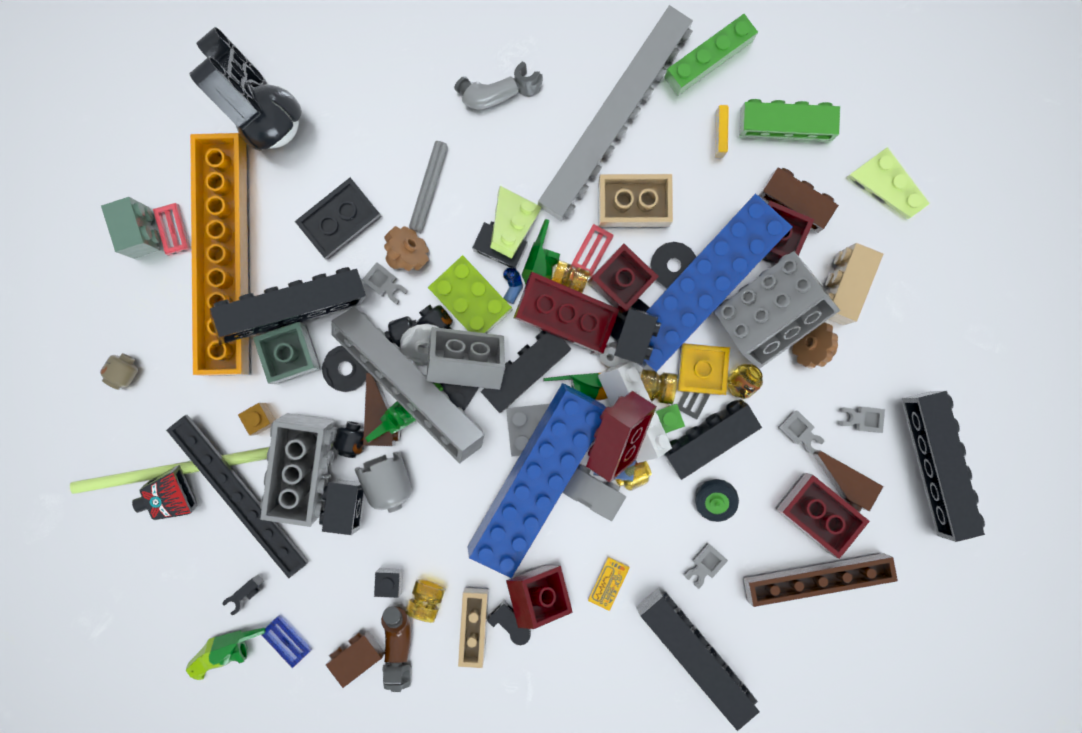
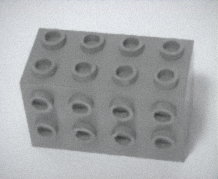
[714,251,841,369]
[260,413,337,527]

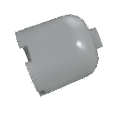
[355,452,411,513]

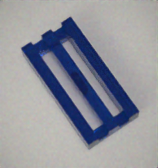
[262,615,311,668]

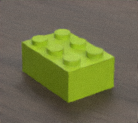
[427,255,513,334]

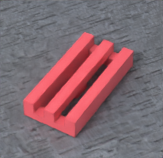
[153,203,191,255]
[571,224,614,277]

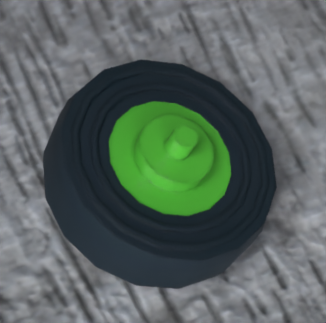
[695,479,739,522]

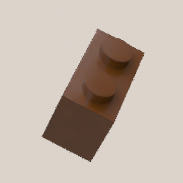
[326,631,385,688]

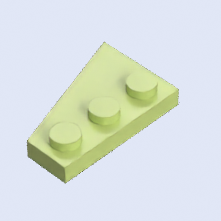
[847,147,930,219]
[490,186,542,258]

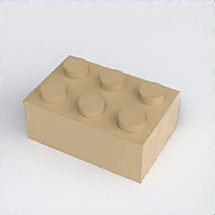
[598,174,673,227]
[825,243,884,325]

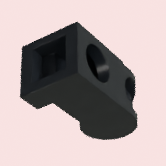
[487,600,531,646]

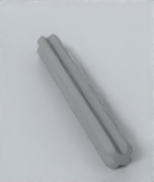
[409,141,447,232]

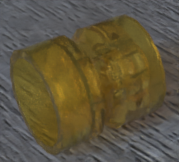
[552,260,590,293]
[641,369,677,404]
[405,579,446,623]

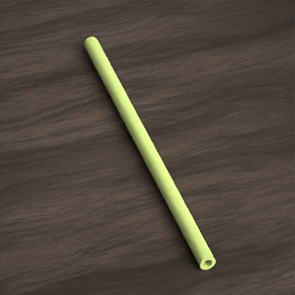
[70,444,332,494]

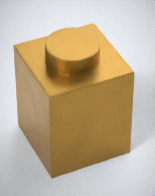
[238,403,275,436]

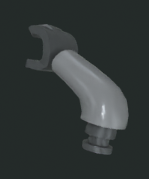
[454,61,543,110]

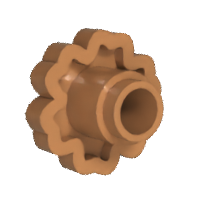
[384,226,429,271]
[792,322,838,369]

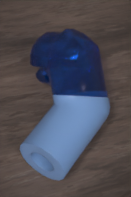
[503,268,523,304]

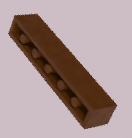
[744,553,898,607]

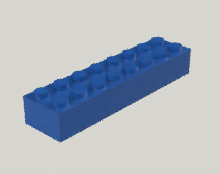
[644,193,792,372]
[467,383,606,578]

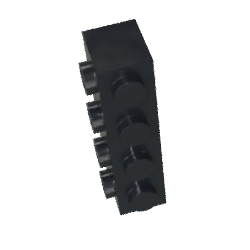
[481,330,572,413]
[663,399,762,480]

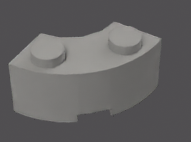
[562,464,626,521]

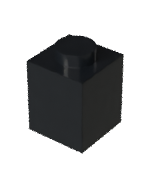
[374,568,403,598]

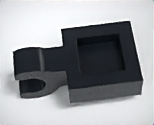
[222,575,264,615]

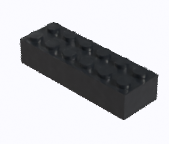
[210,267,366,345]
[902,391,985,542]
[636,589,760,731]

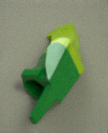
[185,628,266,680]

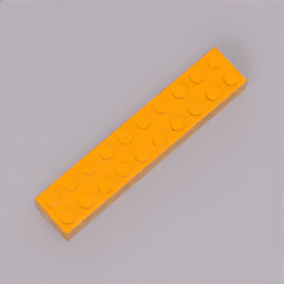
[190,133,249,376]

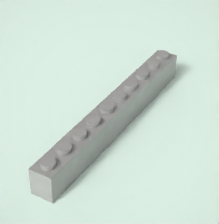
[538,5,693,221]

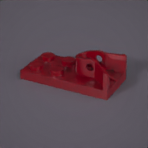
[514,272,619,355]

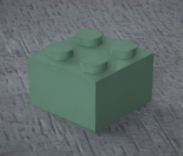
[101,197,161,259]
[253,322,320,384]

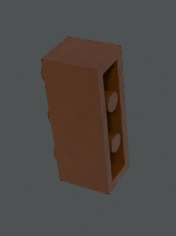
[758,167,839,233]

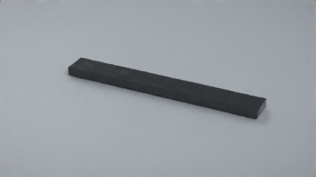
[166,415,308,579]

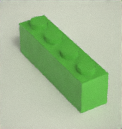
[664,14,758,96]
[739,99,840,140]

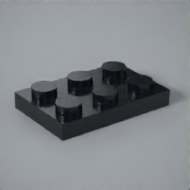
[294,177,381,259]

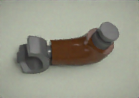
[381,606,411,692]

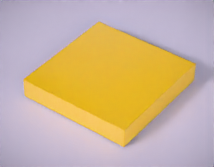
[677,343,730,395]

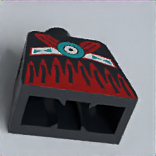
[132,465,197,520]

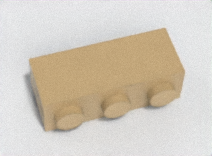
[458,588,489,668]

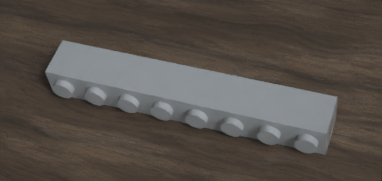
[331,306,485,464]

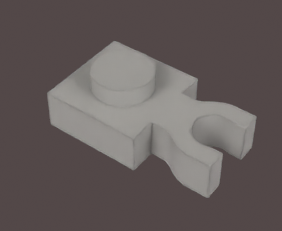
[362,262,407,304]
[840,407,885,433]
[779,410,825,454]
[684,543,728,589]

